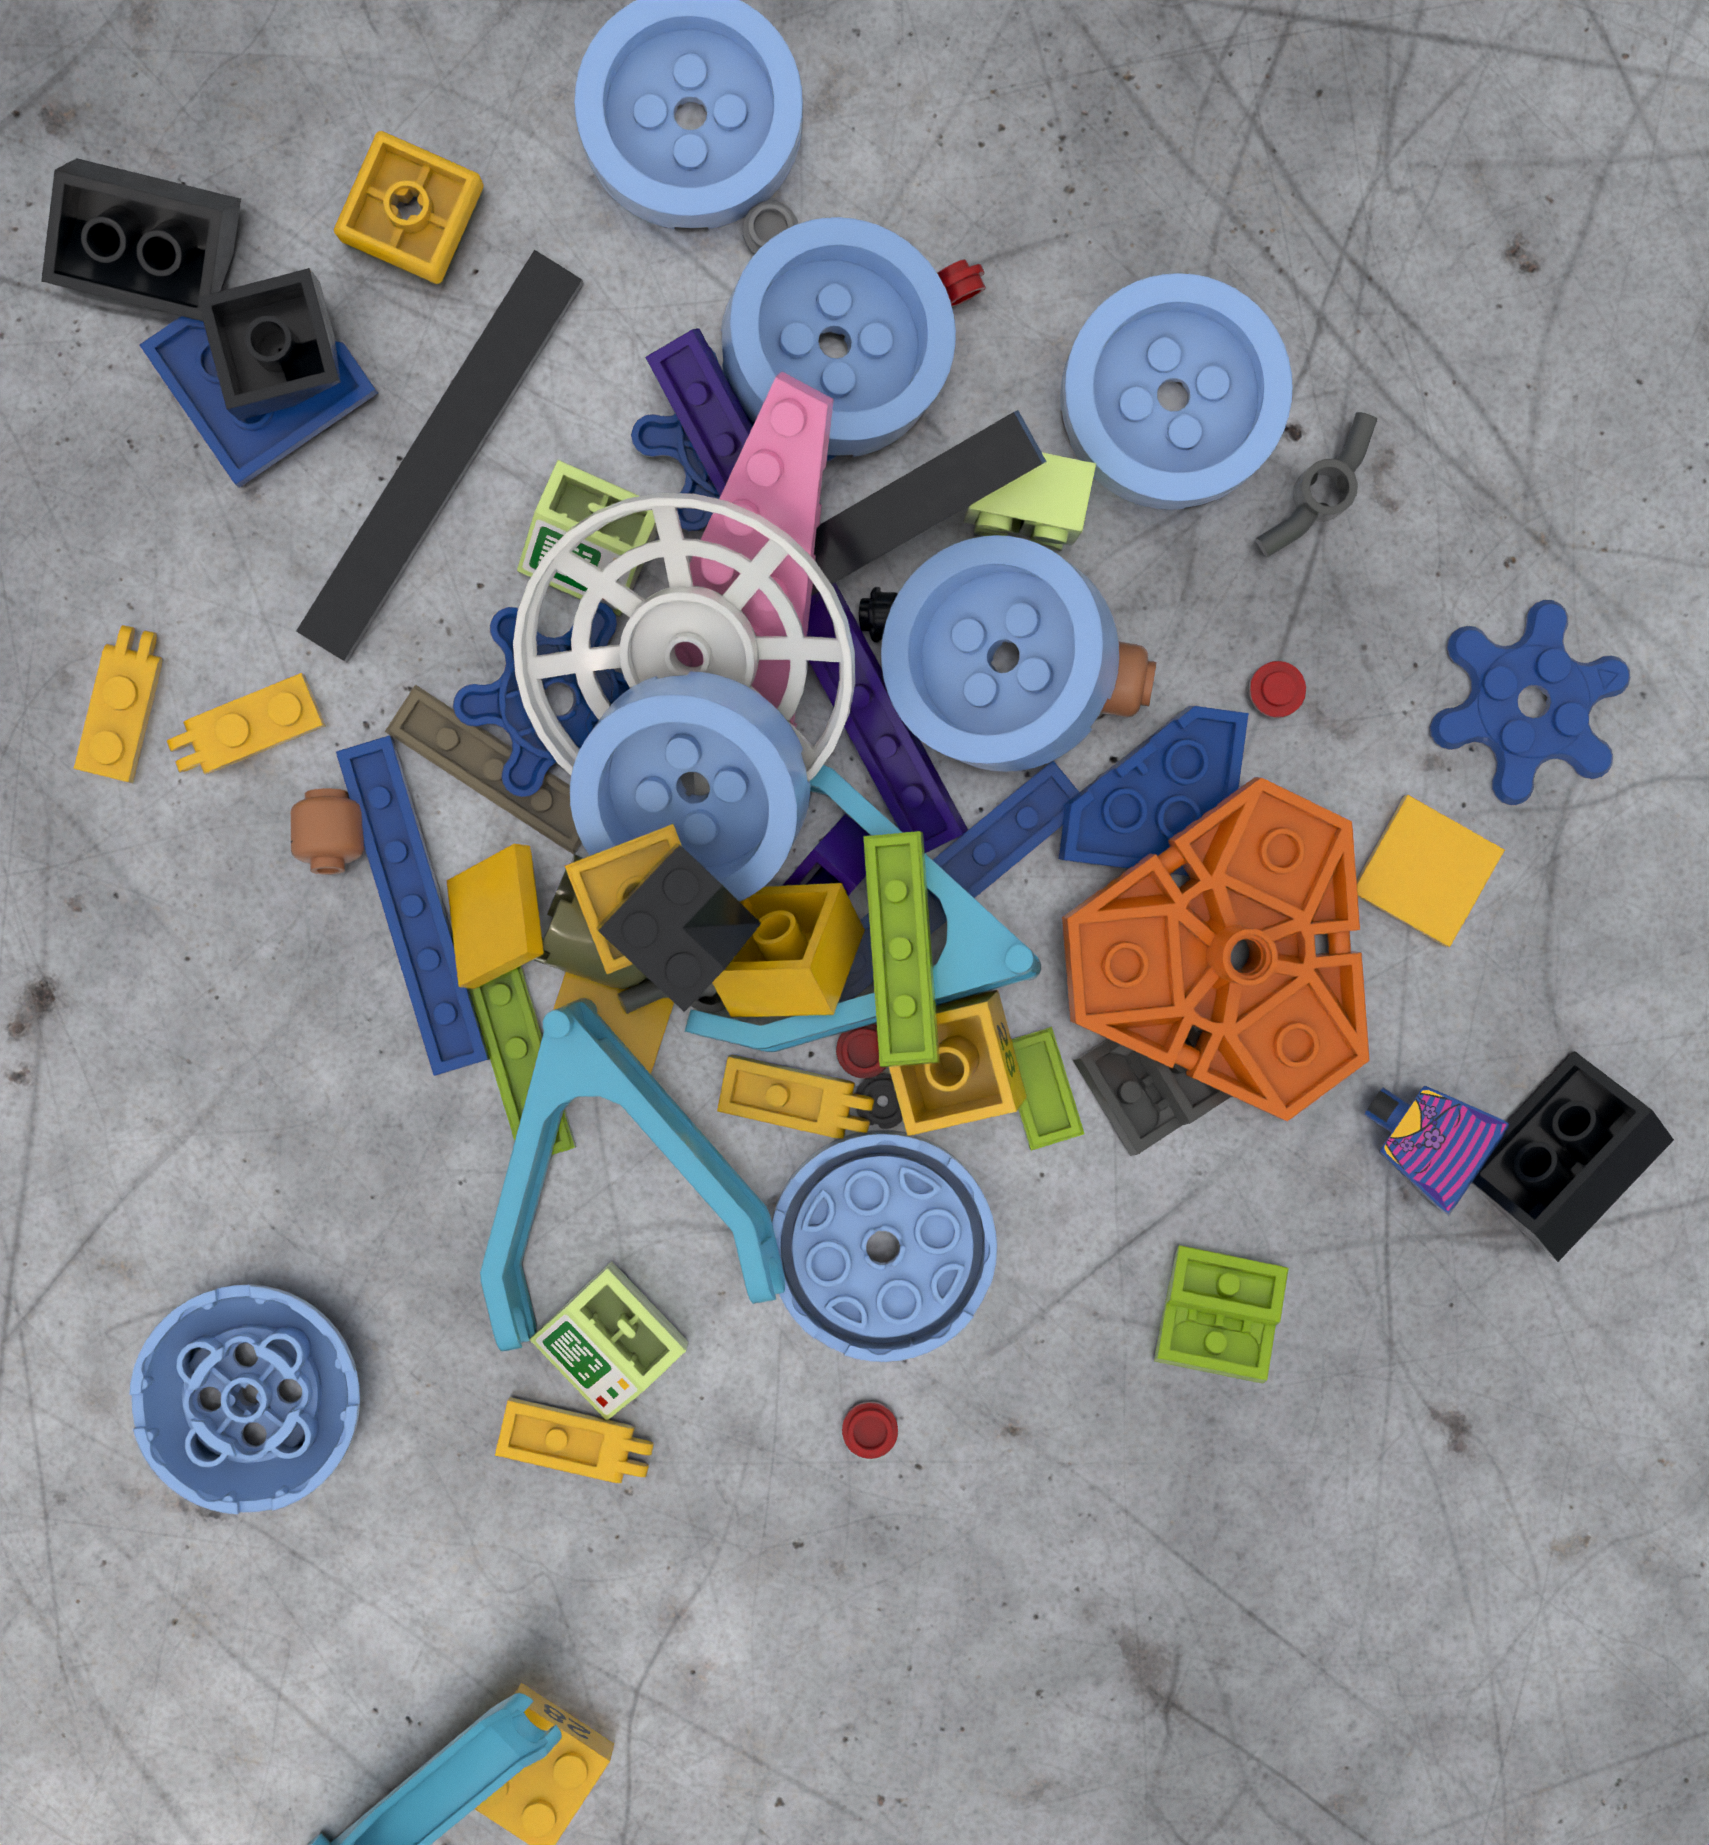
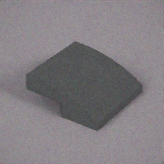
[1073,1026,1232,1156]

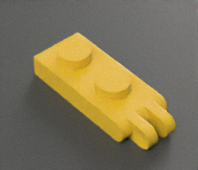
[73,625,163,783]
[166,673,326,774]
[717,1054,874,1139]
[495,1397,654,1483]

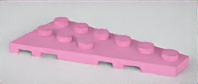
[675,372,834,728]

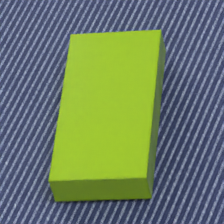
[1011,1026,1085,1151]

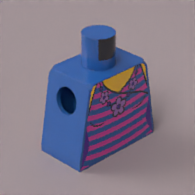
[1365,1086,1509,1216]

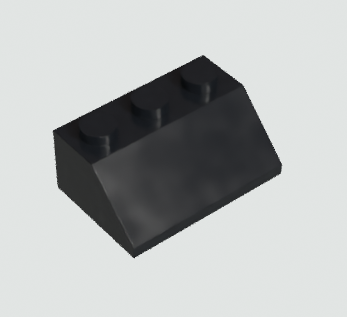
[41,158,241,321]
[1471,1051,1674,1262]

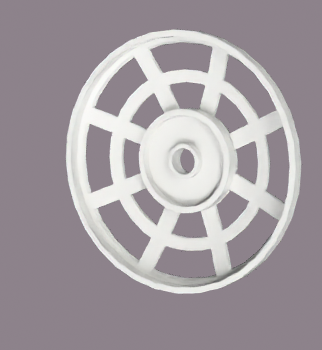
[513,493,855,795]

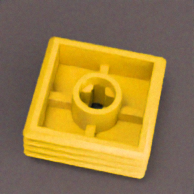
[334,131,484,284]

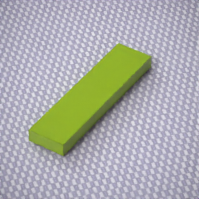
[863,831,940,1067]
[469,965,577,1155]

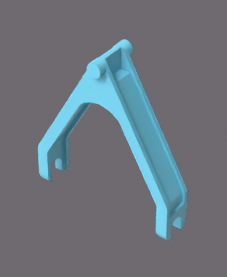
[685,765,1041,1052]
[480,998,785,1351]
[308,1693,562,1845]

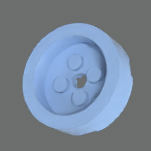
[574,0,803,229]
[721,217,956,457]
[1060,273,1293,510]
[881,535,1119,772]
[570,671,810,902]
[772,1130,997,1362]

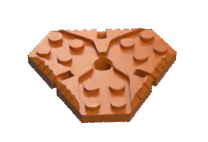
[1062,777,1370,1122]

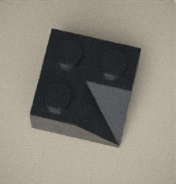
[197,268,341,420]
[596,843,761,1012]

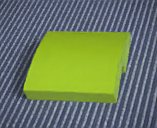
[1154,1245,1289,1384]

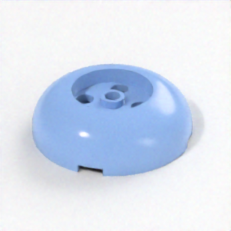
[129,1284,360,1514]

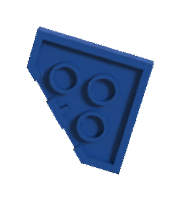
[139,316,378,488]
[1058,706,1249,876]

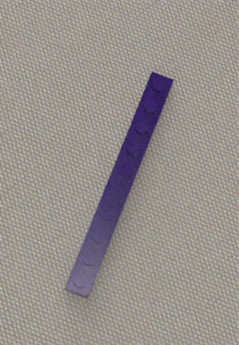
[645,328,968,853]

